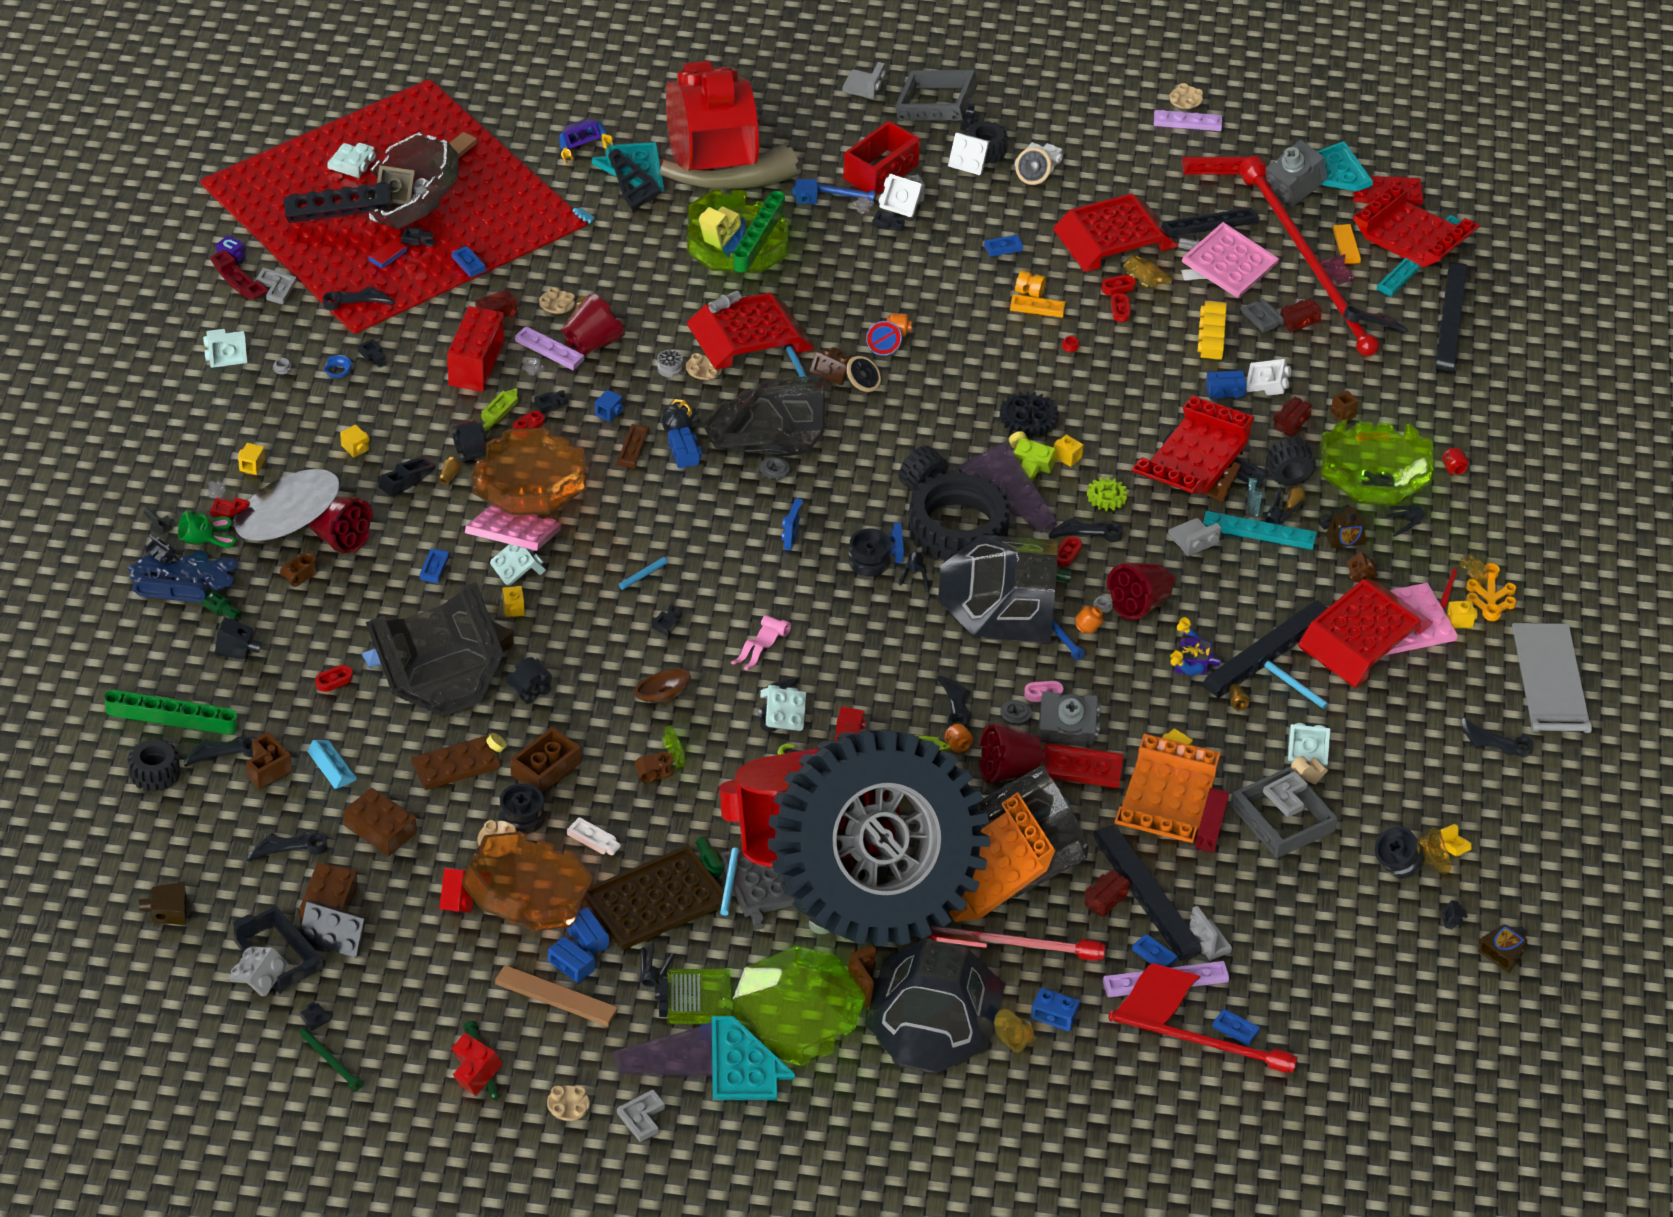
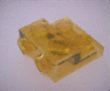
[1123,254,1172,288]

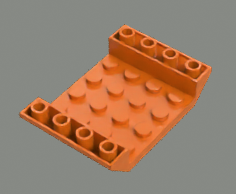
[1115,734,1221,843]
[949,792,1055,922]

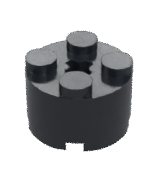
[452,420,489,462]
[507,657,553,704]

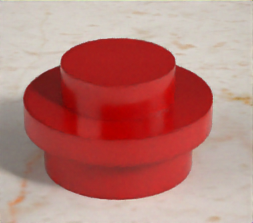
[1062,336,1080,352]

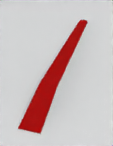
[1440,568,1457,609]

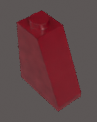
[1195,788,1229,853]

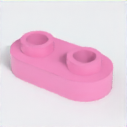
[1024,681,1063,702]

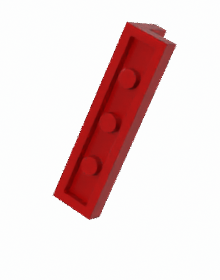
[1182,157,1248,175]

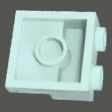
[328,143,376,178]
[203,329,247,368]
[1287,723,1330,768]

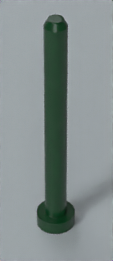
[463,1021,499,1100]
[299,1028,364,1092]

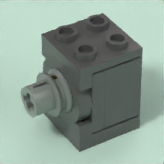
[1265,140,1328,207]
[1038,692,1101,745]

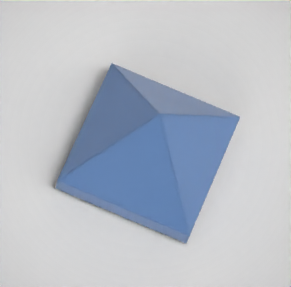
[362,649,381,668]

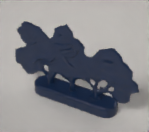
[127,550,238,602]

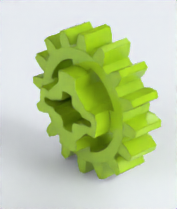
[1087,477,1128,511]

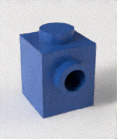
[792,179,817,204]
[595,390,623,422]

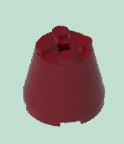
[561,294,625,356]
[308,496,373,554]
[1107,563,1175,620]
[978,724,1046,783]

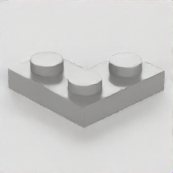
[256,268,296,305]
[1263,771,1307,817]
[617,1090,665,1142]

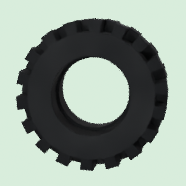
[965,121,1008,164]
[1266,437,1316,486]
[898,445,948,492]
[128,738,180,792]

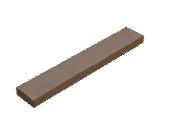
[495,965,617,1026]

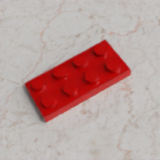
[1352,176,1423,205]
[1041,743,1124,788]

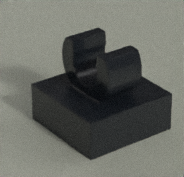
[1441,900,1468,930]
[300,1002,330,1031]

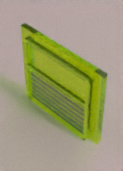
[668,969,731,1024]

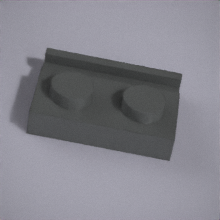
[1242,299,1284,333]

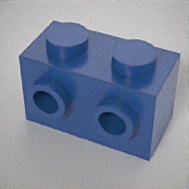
[1031,987,1080,1032]

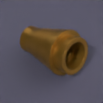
[439,457,462,485]
[1285,487,1306,515]
[1229,684,1250,711]

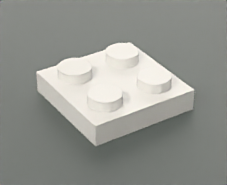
[948,132,990,175]

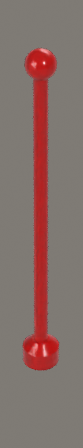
[1238,155,1379,357]

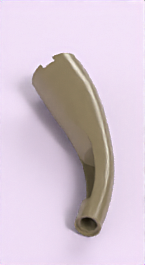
[659,142,801,189]

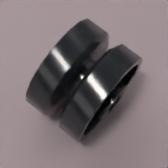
[849,528,891,576]
[500,783,544,835]
[1374,827,1426,878]

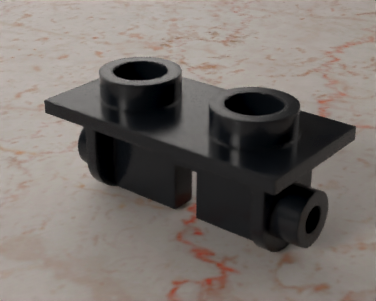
[145,535,179,565]

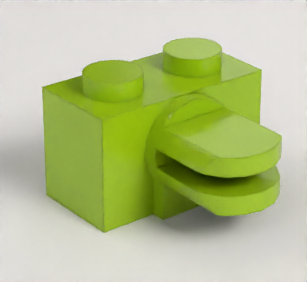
[1014,438,1057,483]

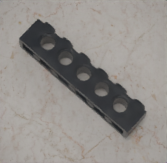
[284,182,393,223]

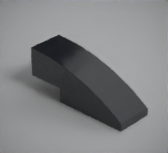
[378,456,436,496]

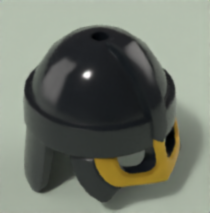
[662,397,701,432]

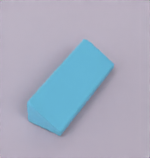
[308,740,357,789]

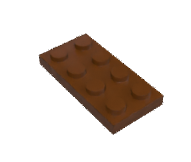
[411,736,500,790]

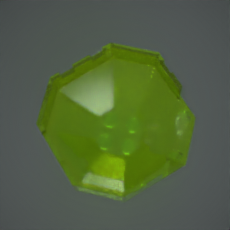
[687,189,788,272]
[1319,420,1435,506]
[732,946,866,1066]

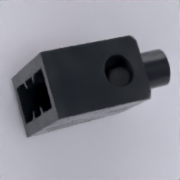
[214,617,262,660]

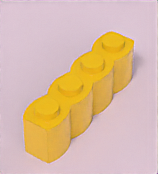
[1197,301,1226,360]

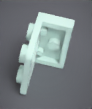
[490,544,546,586]
[760,685,806,731]

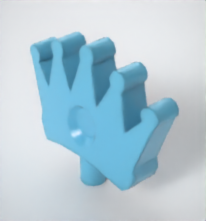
[573,208,595,224]

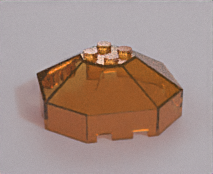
[472,428,586,515]
[462,831,593,931]

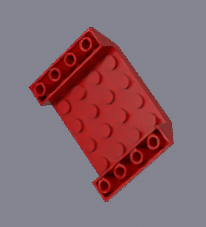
[1353,184,1479,267]
[1053,193,1178,273]
[687,292,814,370]
[1132,395,1254,494]
[1298,579,1433,689]

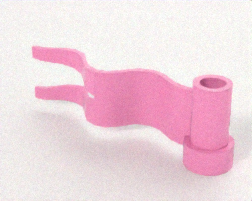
[731,615,791,670]

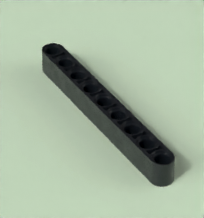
[1435,262,1467,372]
[1203,600,1328,698]
[1093,824,1201,961]

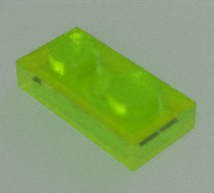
[662,725,685,768]

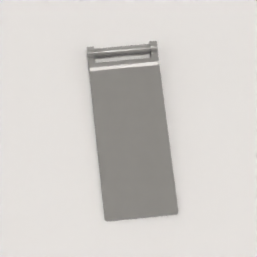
[1512,623,1591,733]

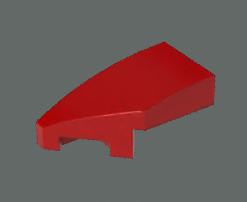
[210,497,250,518]

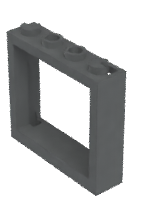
[895,70,978,121]
[1230,766,1338,858]

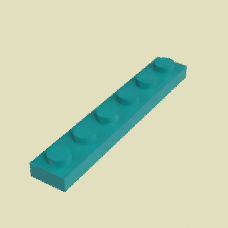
[1203,511,1316,550]

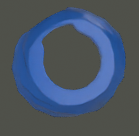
[323,355,352,378]

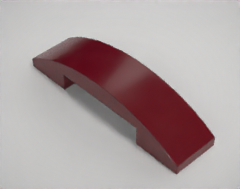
[210,249,268,300]

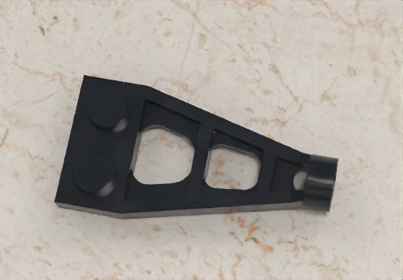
[608,149,662,211]

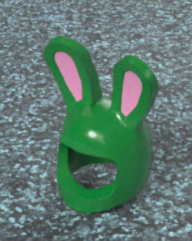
[178,510,236,548]

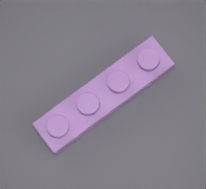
[1154,110,1222,131]
[515,326,584,370]

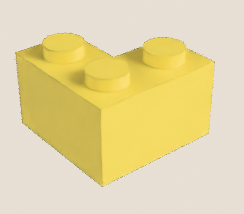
[699,206,742,249]

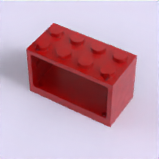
[843,121,920,196]
[447,306,504,392]

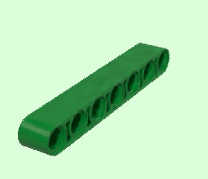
[733,191,785,272]
[104,690,238,735]

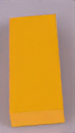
[1333,224,1361,264]
[1010,294,1065,318]

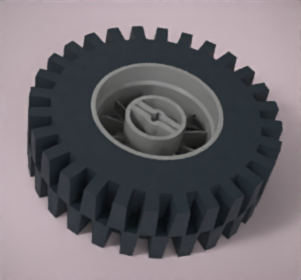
[768,729,990,946]

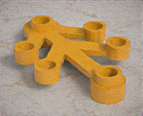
[1466,563,1516,621]

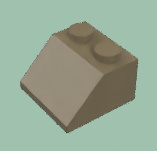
[375,165,415,206]

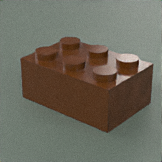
[510,727,581,793]
[344,787,417,856]
[299,863,358,925]

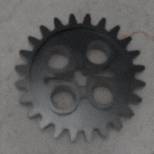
[999,391,1059,438]

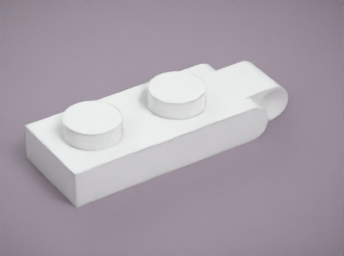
[567,817,621,855]

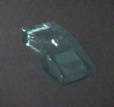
[1247,478,1262,519]

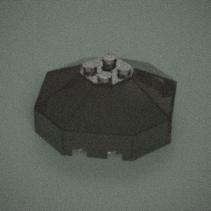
[369,132,459,229]

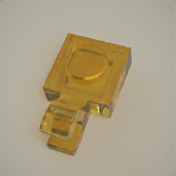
[1459,554,1489,586]

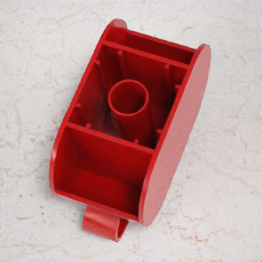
[666,60,759,171]
[719,749,900,867]

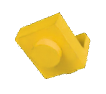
[1440,824,1471,856]

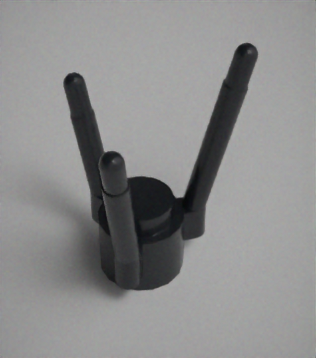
[1265,487,1303,524]
[1384,504,1424,537]
[898,552,929,591]
[640,942,675,987]

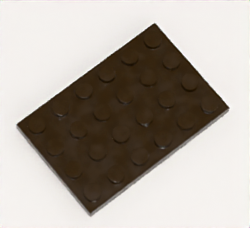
[582,845,724,951]

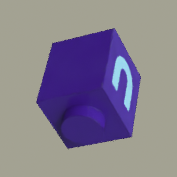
[216,235,245,264]

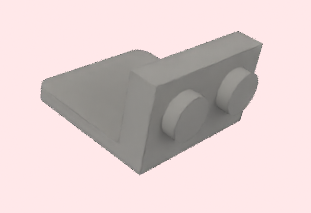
[842,62,886,99]
[1168,518,1221,556]
[1190,906,1232,961]
[228,946,289,996]

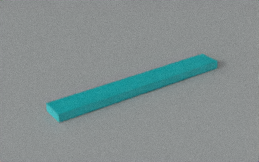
[1377,215,1462,297]

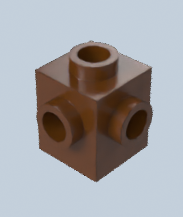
[1331,390,1359,423]
[1347,551,1378,583]

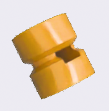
[1015,270,1046,298]

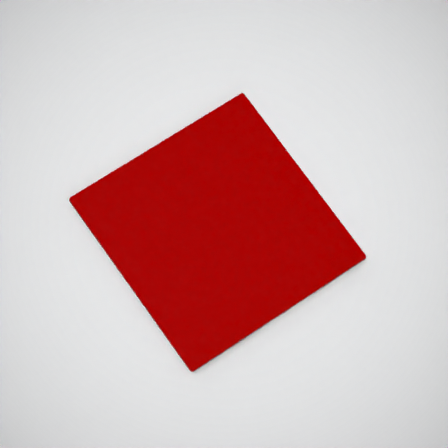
[200,79,587,334]

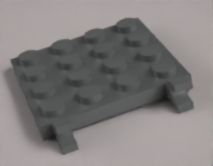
[720,848,795,930]

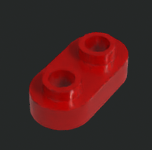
[1101,275,1136,296]
[1110,293,1131,322]
[512,411,544,438]
[1054,536,1082,567]
[315,665,353,692]

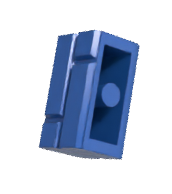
[1206,371,1247,399]
[668,427,702,468]
[566,907,609,954]
[548,936,595,984]

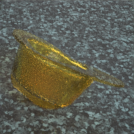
[1418,827,1451,875]
[994,1009,1037,1053]

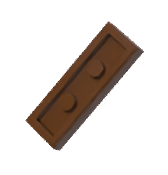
[617,424,649,469]

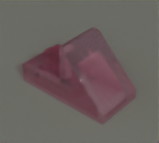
[1319,254,1353,285]

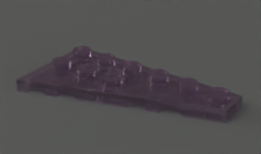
[957,441,1057,533]
[613,1024,712,1077]

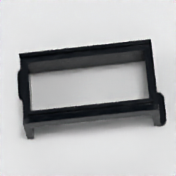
[233,906,323,994]

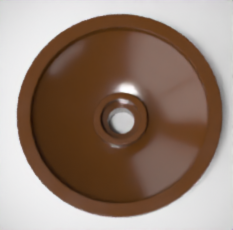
[634,669,691,703]

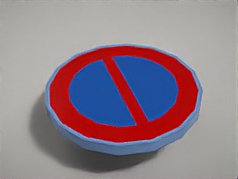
[866,321,902,356]

